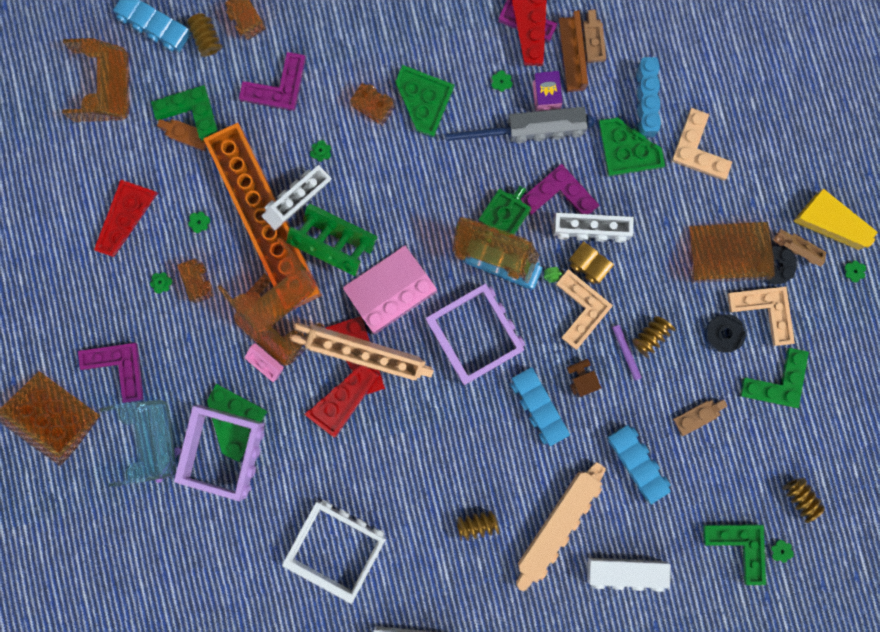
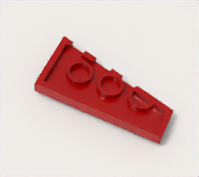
[512,0,547,66]
[94,180,158,257]
[326,316,385,395]
[304,365,379,438]

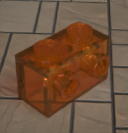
[225,0,266,40]
[350,82,395,126]
[177,259,213,303]

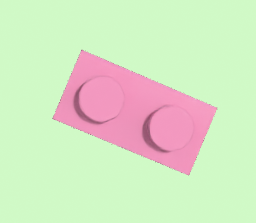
[245,343,284,382]

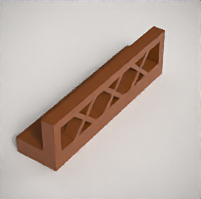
[558,10,588,92]

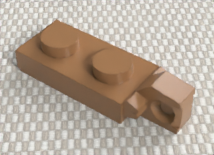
[583,10,606,63]
[773,229,826,267]
[673,400,728,436]

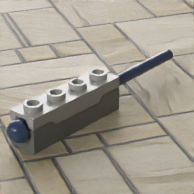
[446,107,595,143]

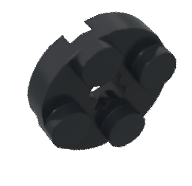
[756,246,797,285]
[705,314,746,353]

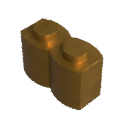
[569,241,614,284]

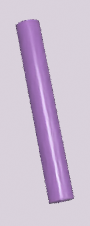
[612,325,642,380]

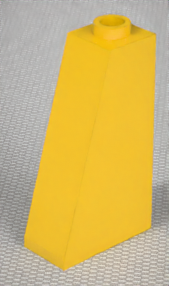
[794,189,878,250]

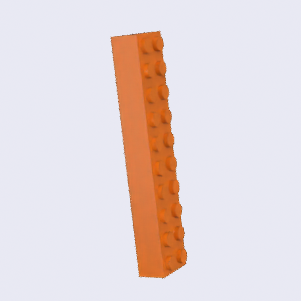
[204,123,323,312]

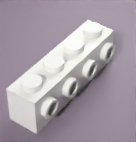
[262,165,332,231]
[553,213,634,243]
[587,558,670,591]

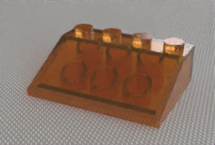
[689,222,775,283]
[0,371,100,466]

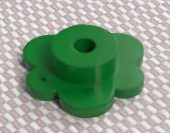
[492,70,512,92]
[310,140,331,162]
[188,212,210,233]
[844,261,866,283]
[150,272,172,294]
[771,540,794,563]

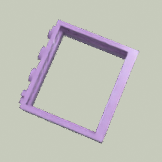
[425,283,525,385]
[174,405,265,501]

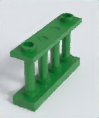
[286,203,378,276]

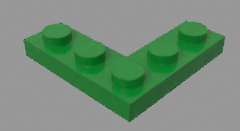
[151,85,218,141]
[740,348,809,408]
[703,524,766,585]

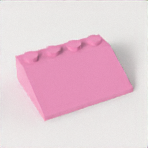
[343,246,437,335]

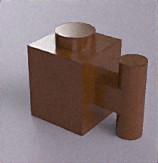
[566,358,602,398]

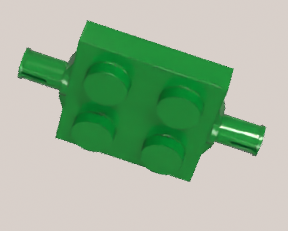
[478,186,532,243]

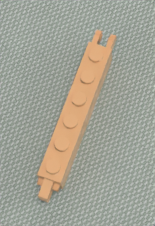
[290,323,434,380]
[516,462,606,591]

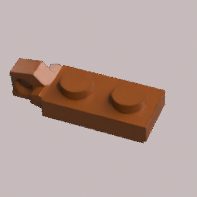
[157,119,207,152]

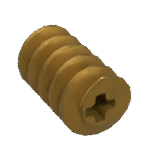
[187,13,222,57]
[633,316,676,358]
[782,478,825,523]
[457,510,499,542]

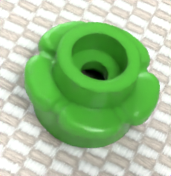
[543,267,562,283]

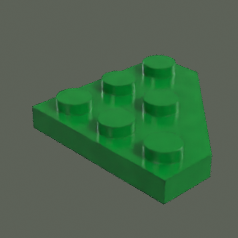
[395,65,455,138]
[598,118,665,177]
[207,384,268,462]

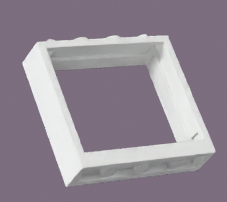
[282,500,387,604]

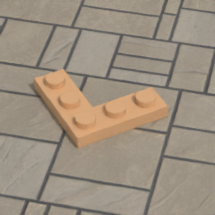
[671,108,732,181]
[556,269,613,350]
[727,287,795,346]

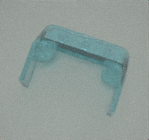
[99,400,176,487]

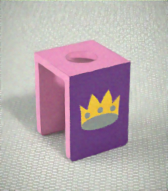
[533,71,563,112]

